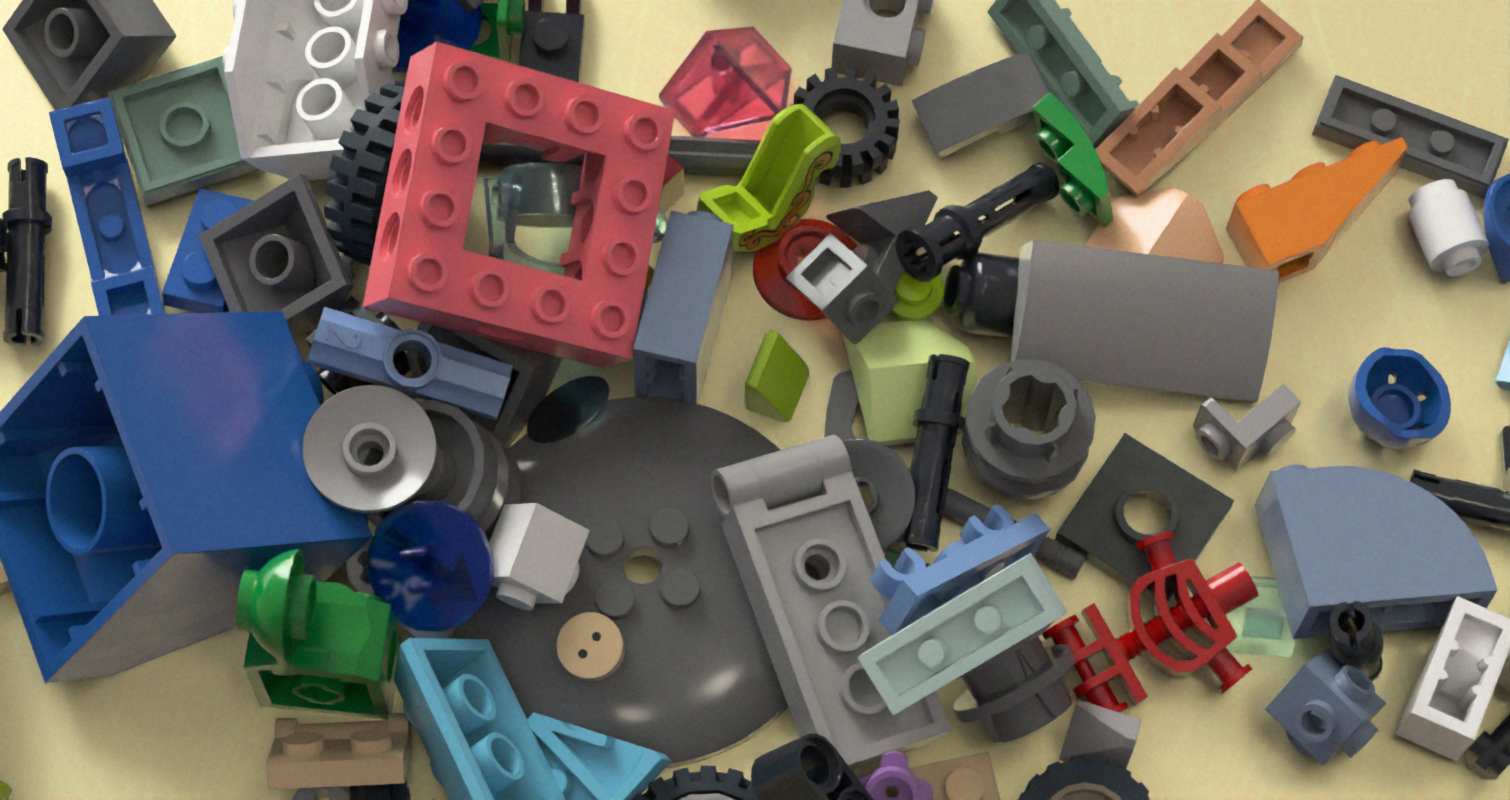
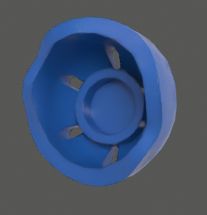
[1348,347,1451,449]

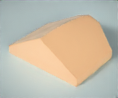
[1085,187,1224,264]

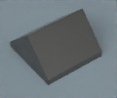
[199,173,353,336]

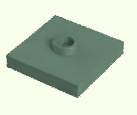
[107,56,260,206]

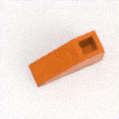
[1226,137,1408,283]

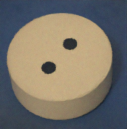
[557,612,625,681]

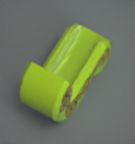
[696,104,841,252]

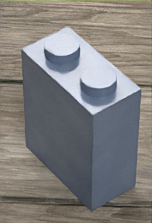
[633,211,734,406]

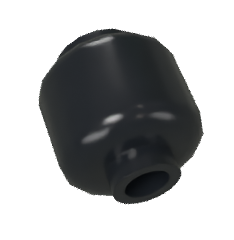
[944,252,1019,338]

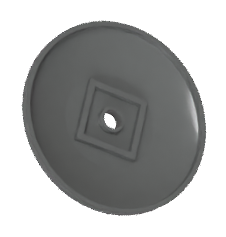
[449,397,819,768]

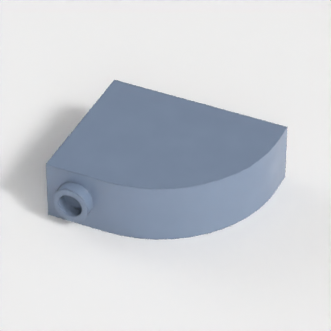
[1254,465,1498,639]

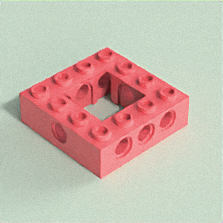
[362,42,676,368]

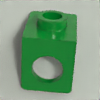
[441,0,525,63]

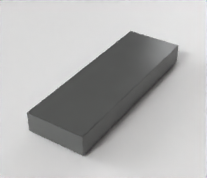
[1312,75,1509,199]

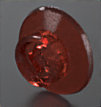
[753,219,857,321]

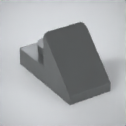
[826,190,938,293]

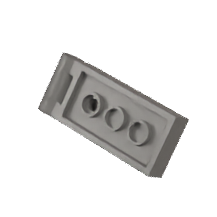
[711,435,951,770]

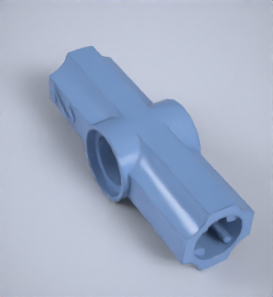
[307,307,513,421]

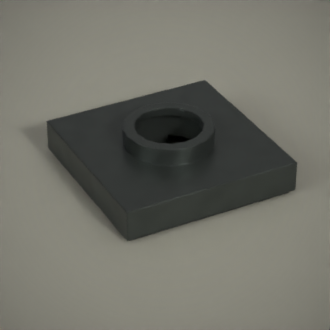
[1055,433,1234,604]

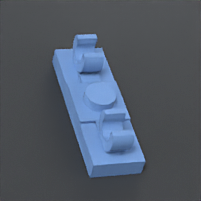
[870,504,1050,635]

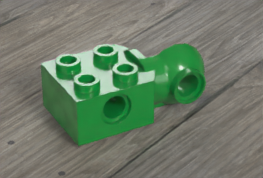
[236,549,402,720]

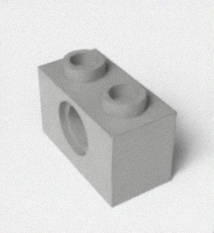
[831,0,933,86]

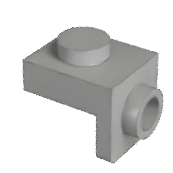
[1193,384,1301,472]

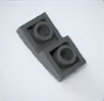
[912,51,1049,159]

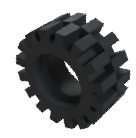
[790,67,900,188]

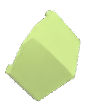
[843,319,978,446]

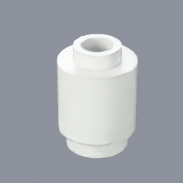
[1408,179,1489,276]

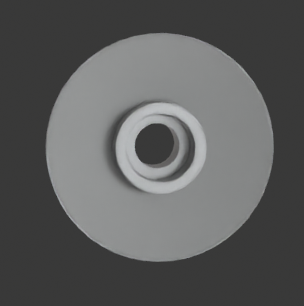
[302,385,437,513]

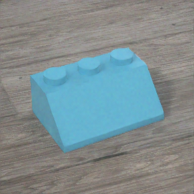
[394,638,566,800]

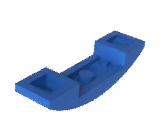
[49,97,166,316]

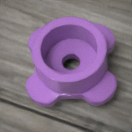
[857,751,932,800]

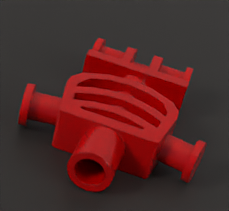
[1042,530,1259,713]

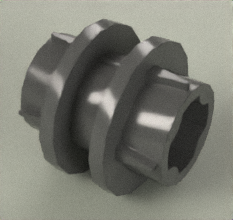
[962,358,1096,500]
[953,622,1076,743]

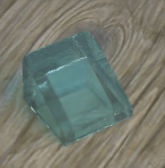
[1227,576,1295,657]

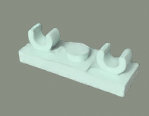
[858,553,1067,715]

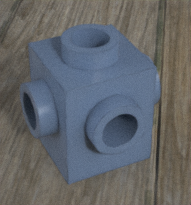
[1265,648,1387,765]

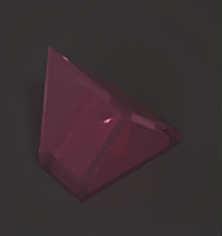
[659,26,792,137]

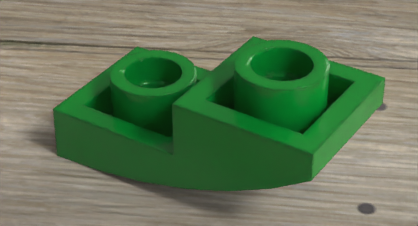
[1032,92,1114,228]

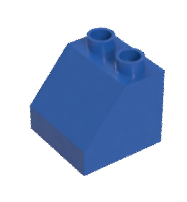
[0,311,373,683]

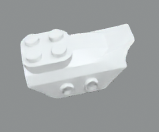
[223,0,408,181]

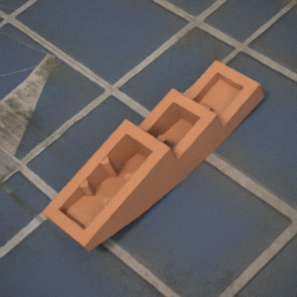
[1096,0,1303,197]

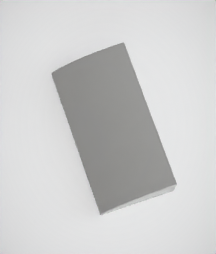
[1011,239,1279,403]

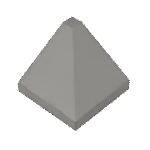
[1059,699,1141,769]

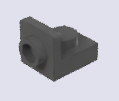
[786,233,898,344]

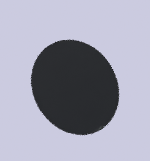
[527,376,609,443]

